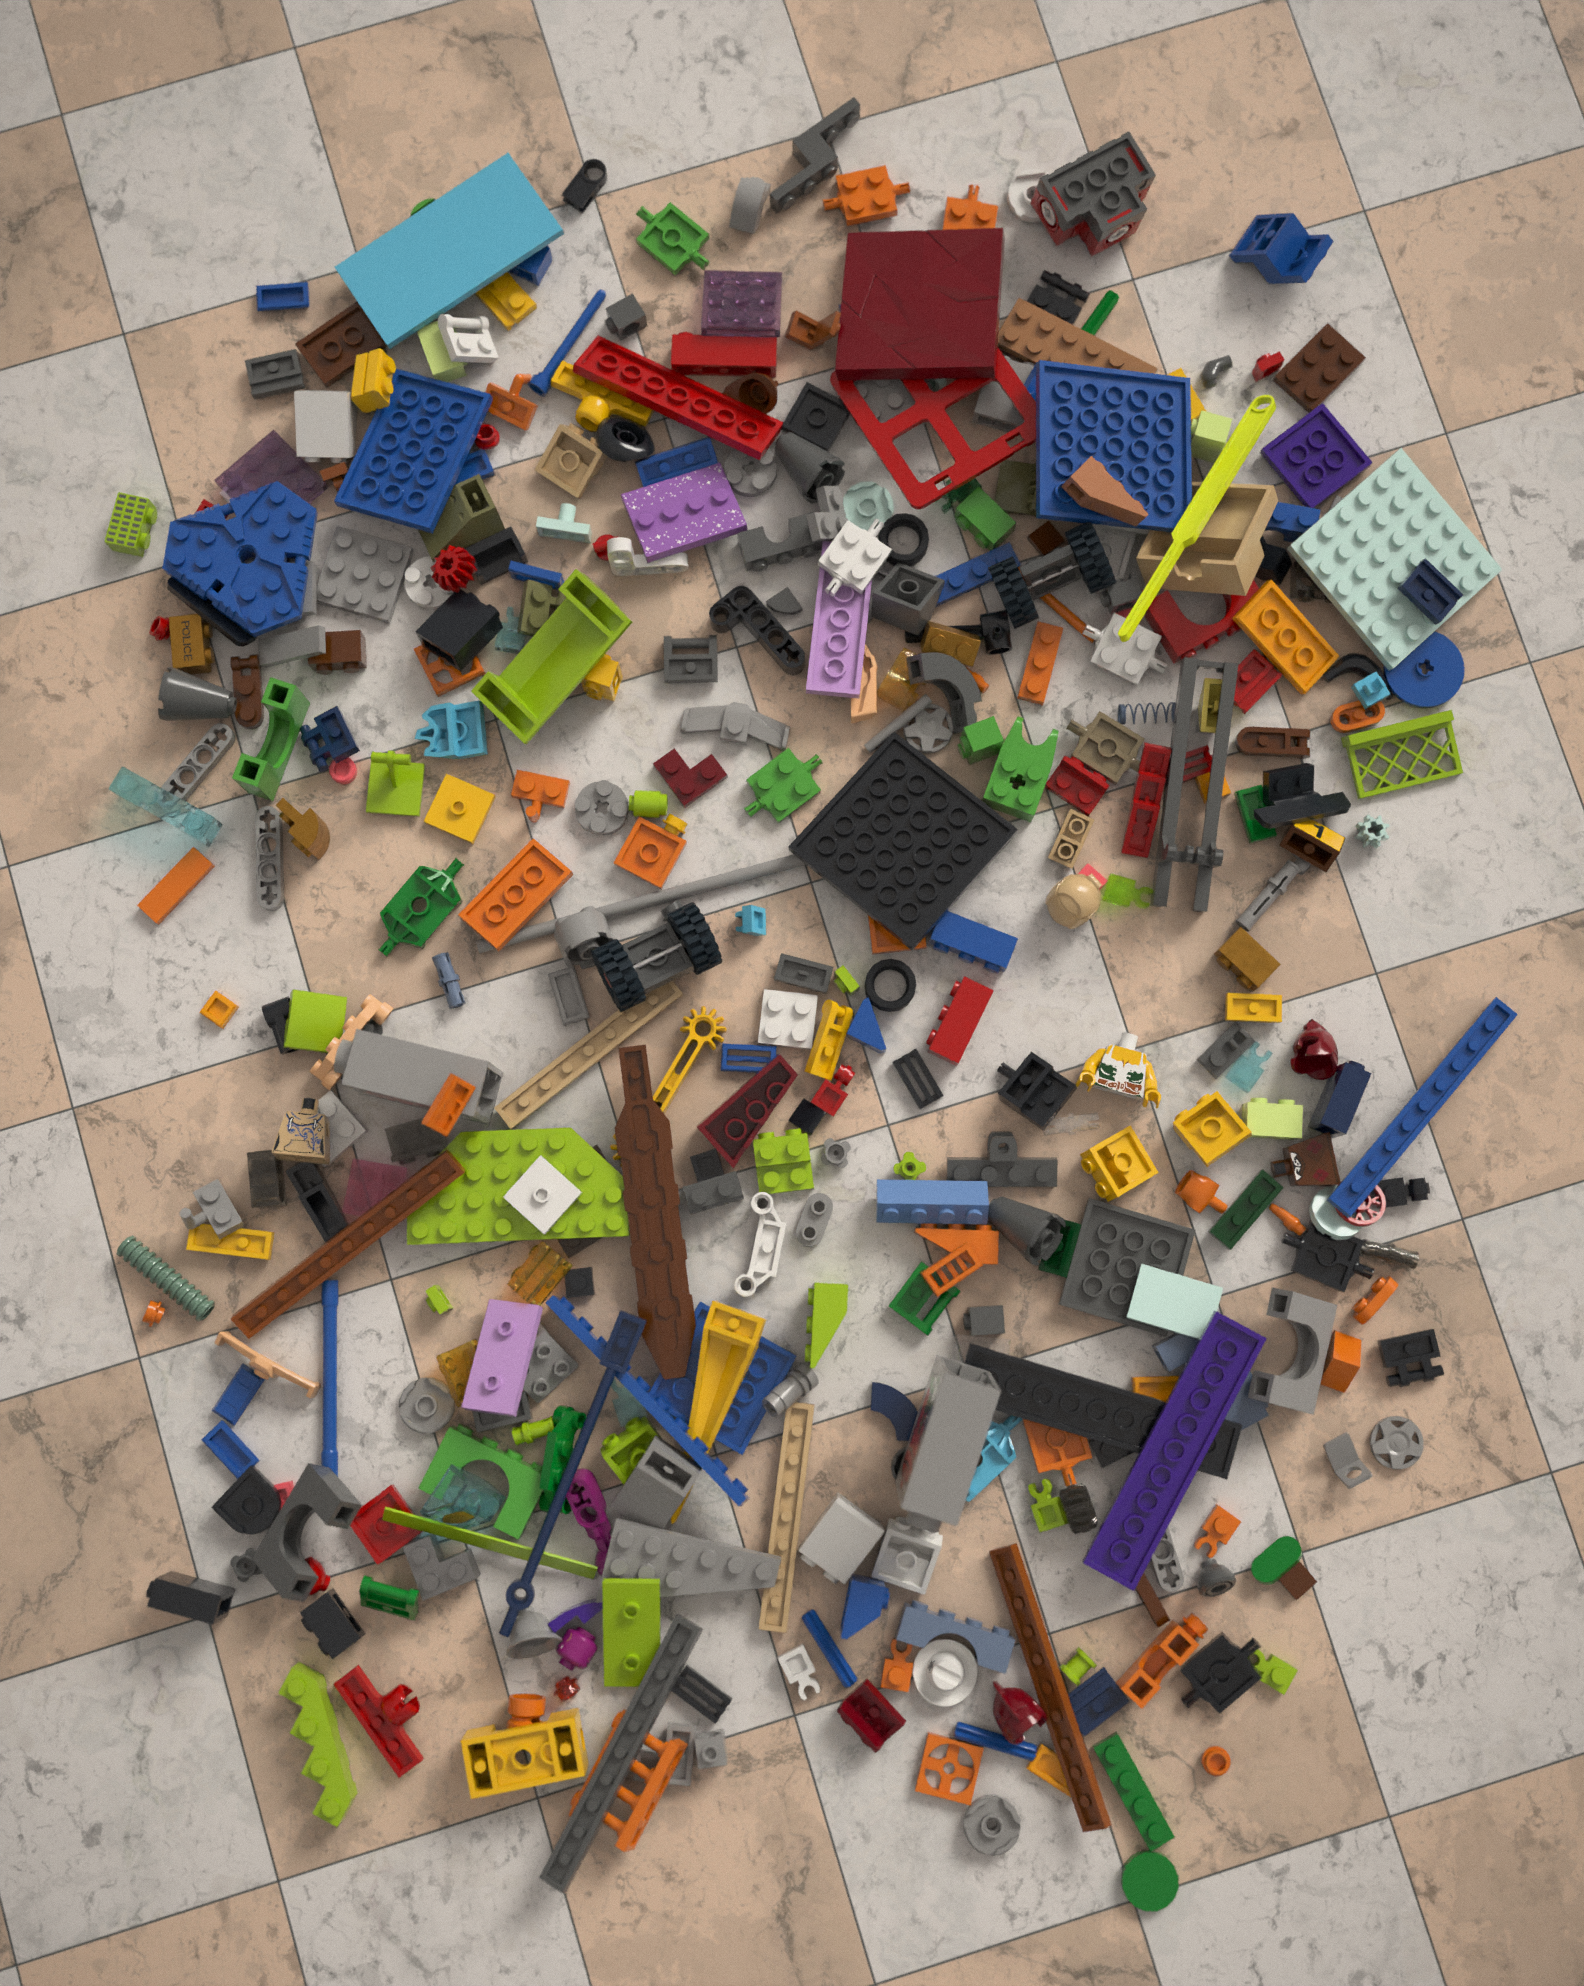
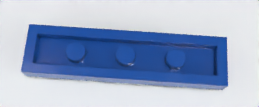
[935,542,1021,607]

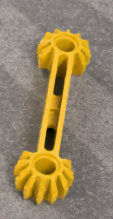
[610,1006,727,1167]

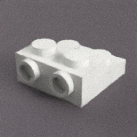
[871,1517,943,1595]

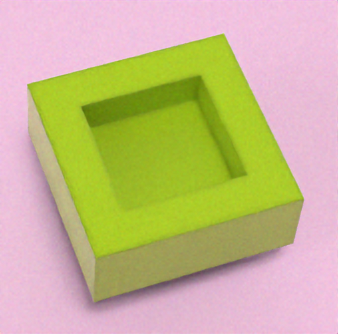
[833,965,860,996]
[425,1285,453,1315]

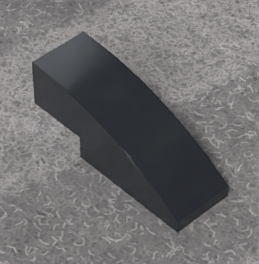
[285,1162,349,1243]

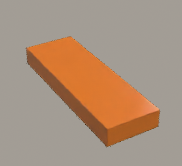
[137,847,215,925]

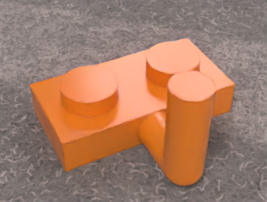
[485,374,538,430]
[511,770,570,822]

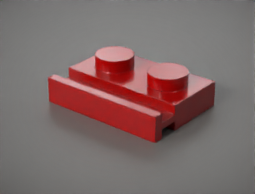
[1234,649,1283,715]

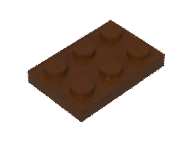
[295,302,387,388]
[1273,323,1366,413]

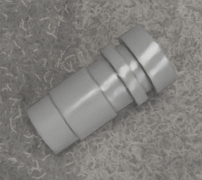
[762,1363,819,1417]

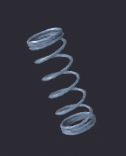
[1118,702,1176,725]

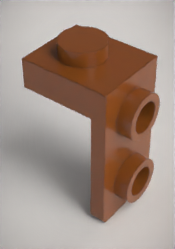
[784,310,841,350]

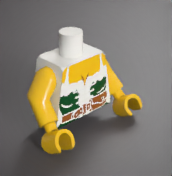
[1075,1032,1161,1108]

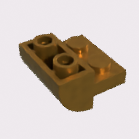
[275,798,330,860]

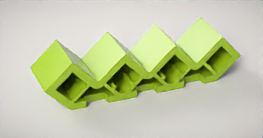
[278,1662,358,1827]

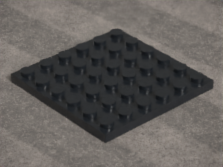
[788,732,1018,950]

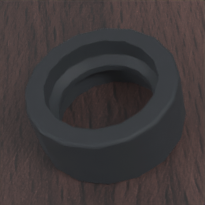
[879,513,929,567]
[864,959,916,1012]

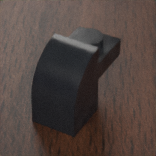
[1255,535,1293,585]

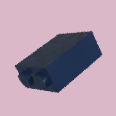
[1308,1061,1372,1138]

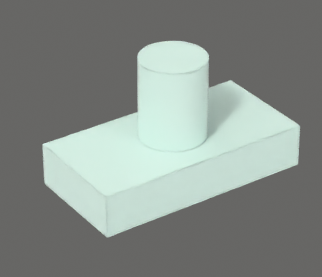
[536,503,592,543]

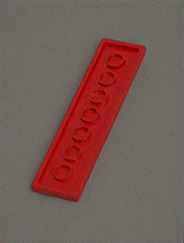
[573,335,784,460]

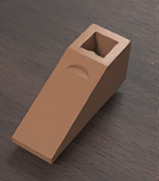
[1061,456,1149,526]

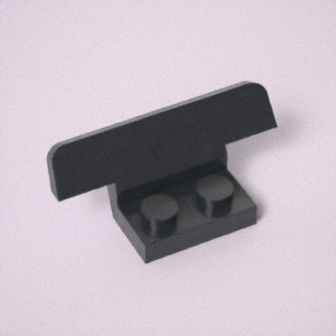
[166,577,258,647]
[1254,763,1351,829]

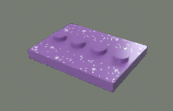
[621,463,747,563]

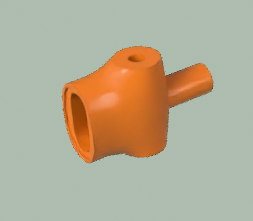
[1175,1170,1228,1214]

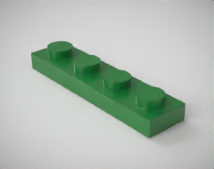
[1092,1732,1175,1852]

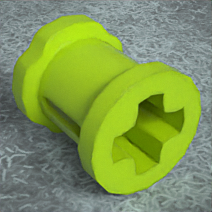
[1059,1647,1097,1686]

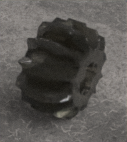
[1059,1483,1098,1534]

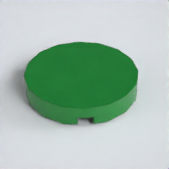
[1121,1850,1179,1912]

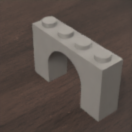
[1248,1288,1337,1415]

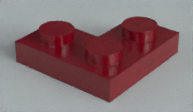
[653,748,728,808]

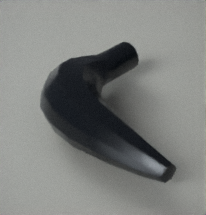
[1323,653,1393,700]

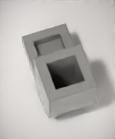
[729,177,771,234]

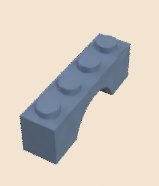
[895,1600,1015,1674]

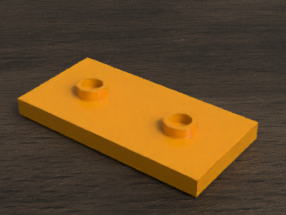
[1232,580,1340,695]

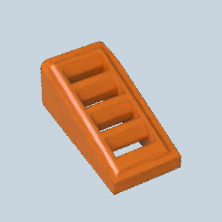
[920,1242,983,1297]

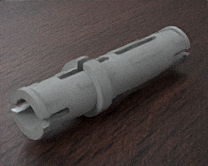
[1235,860,1301,932]

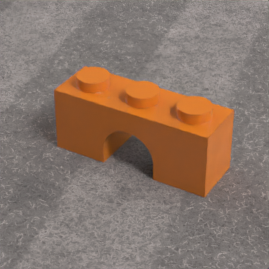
[1116,1620,1199,1709]

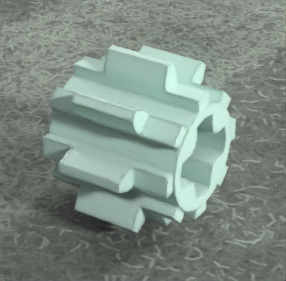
[1355,814,1390,849]

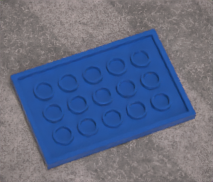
[334,369,493,534]

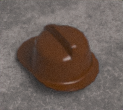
[722,373,779,414]

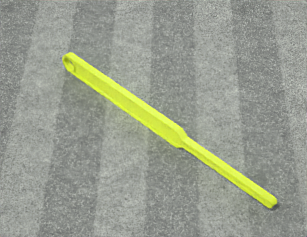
[1118,395,1276,642]

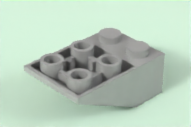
[610,1435,702,1529]

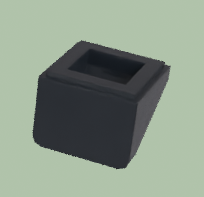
[788,1098,826,1136]

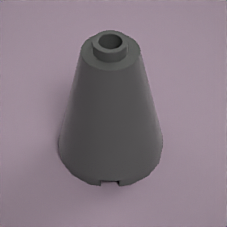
[775,432,845,504]
[158,667,237,721]
[988,1197,1065,1266]

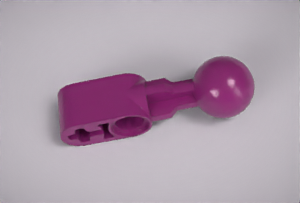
[566,1468,612,1577]

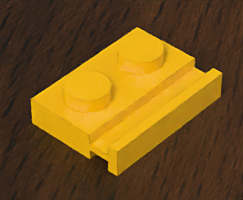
[475,272,537,331]

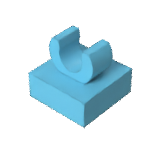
[1351,672,1390,710]
[735,905,766,936]

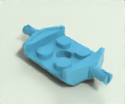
[966,1415,1022,1502]

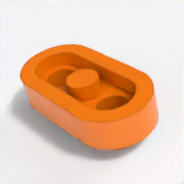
[1330,700,1385,733]
[1352,1276,1399,1325]

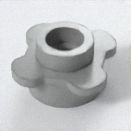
[821,1138,851,1168]

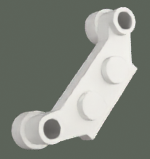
[734,1192,787,1297]

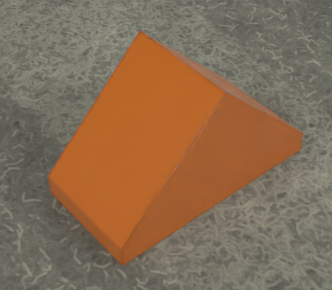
[1320,1331,1362,1393]

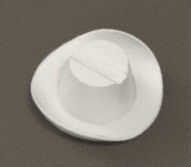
[913,1639,978,1707]

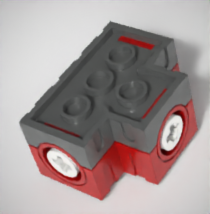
[1030,131,1156,256]

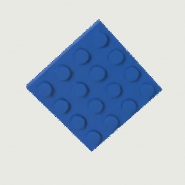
[649,1301,797,1455]

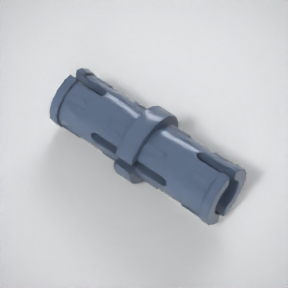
[432,952,466,1009]

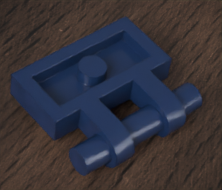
[300,706,360,772]

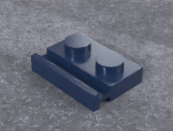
[1397,558,1463,625]
[1068,1667,1130,1737]

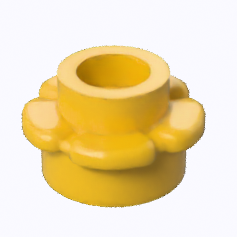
[662,813,688,836]

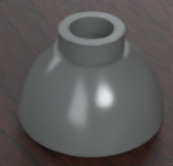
[1197,1559,1236,1597]

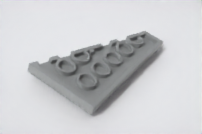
[596,1518,781,1603]

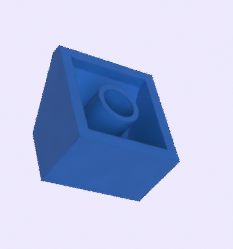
[840,1574,890,1639]

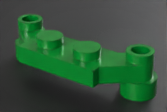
[539,1405,586,1514]

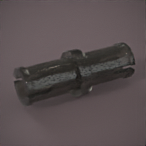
[1359,1239,1419,1269]

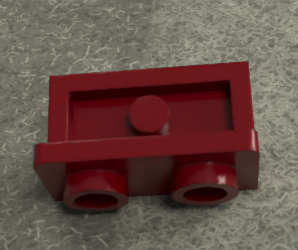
[837,1679,906,1753]

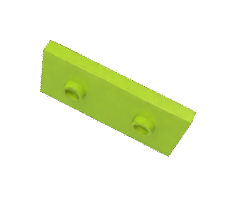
[602,1578,661,1687]

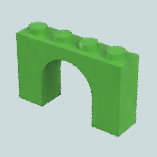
[232,677,310,801]
[418,1423,544,1539]

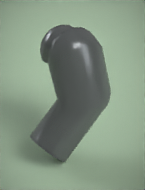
[1201,355,1232,388]

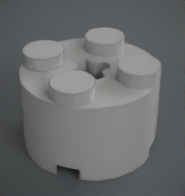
[554,906,614,969]

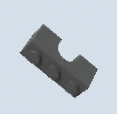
[737,512,823,572]

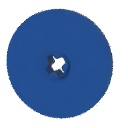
[1383,631,1465,708]

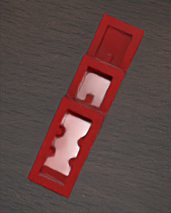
[1121,742,1172,858]

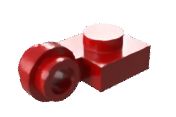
[811,1064,855,1117]

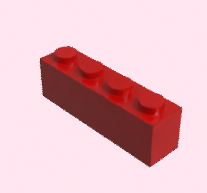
[671,332,777,377]

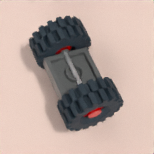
[988,522,1116,629]
[591,902,722,1012]

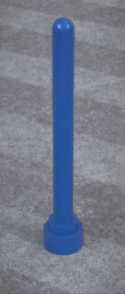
[528,290,606,396]

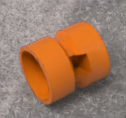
[506,1693,546,1729]

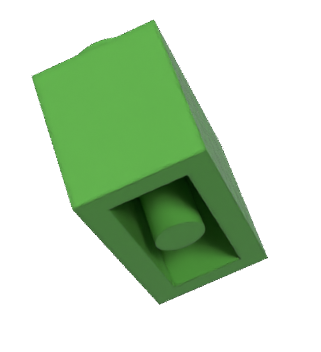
[954,486,1016,551]
[957,716,1004,765]

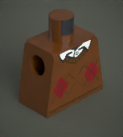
[1270,1132,1341,1186]

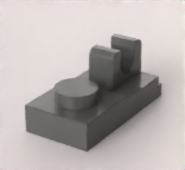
[1197,1022,1255,1079]

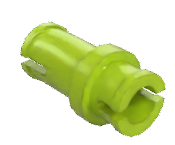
[512,1416,555,1445]

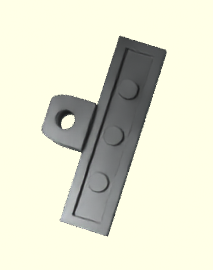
[947,1131,1058,1187]

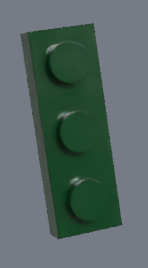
[1208,1169,1284,1250]

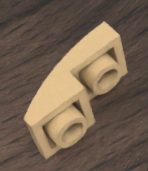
[1048,809,1095,869]

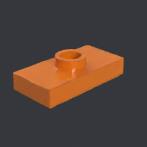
[421,1073,476,1137]

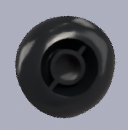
[596,416,655,462]

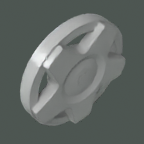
[903,703,953,754]
[1369,1416,1424,1469]

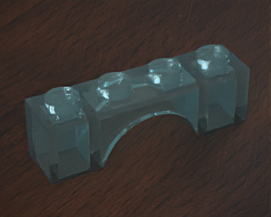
[108,766,223,847]

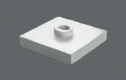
[503,1155,582,1234]

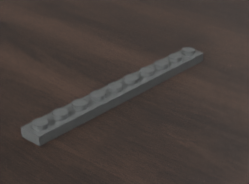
[539,1615,703,1894]

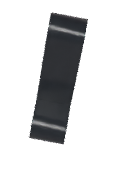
[709,586,805,675]

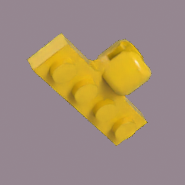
[551,361,654,432]

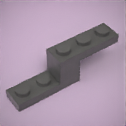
[770,97,860,214]

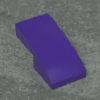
[548,1599,603,1633]

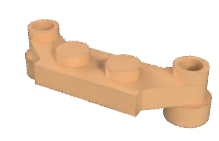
[309,994,394,1091]

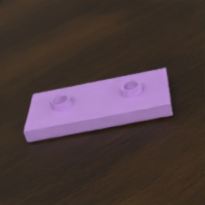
[462,1299,543,1417]

